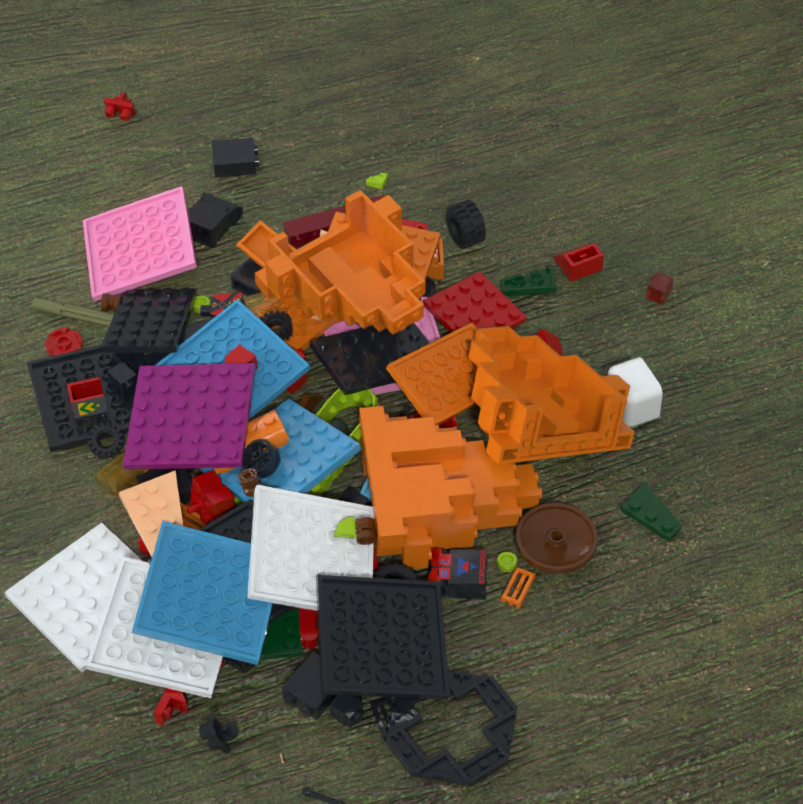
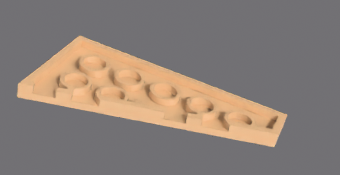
[119,471,183,557]

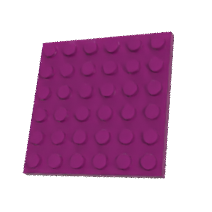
[123,363,256,469]

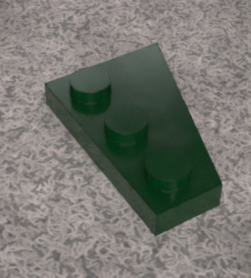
[500,265,557,297]
[621,482,682,542]
[260,607,303,660]

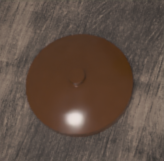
[516,503,598,574]

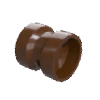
[101,293,123,312]
[238,468,263,497]
[355,517,377,545]

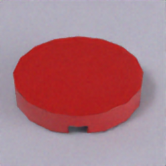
[45,328,83,357]

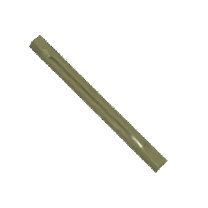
[31,297,114,326]

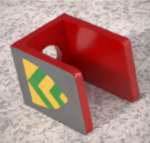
[67,377,108,419]

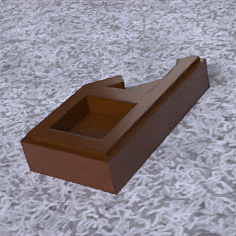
[299,394,324,413]

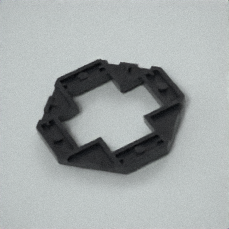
[386,670,517,786]

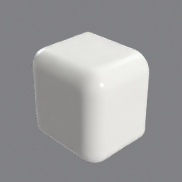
[608,357,663,427]

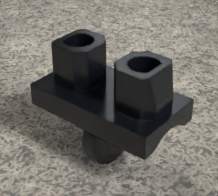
[199,715,238,754]

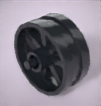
[243,440,281,479]

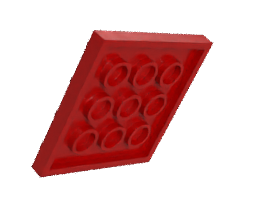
[423,271,527,333]

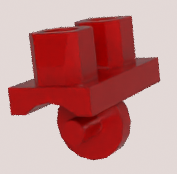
[104,93,137,122]

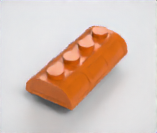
[236,220,296,268]
[214,410,289,475]

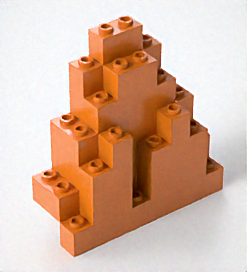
[255,190,426,335]
[468,326,635,465]
[359,406,542,569]

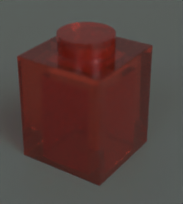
[646,272,674,305]

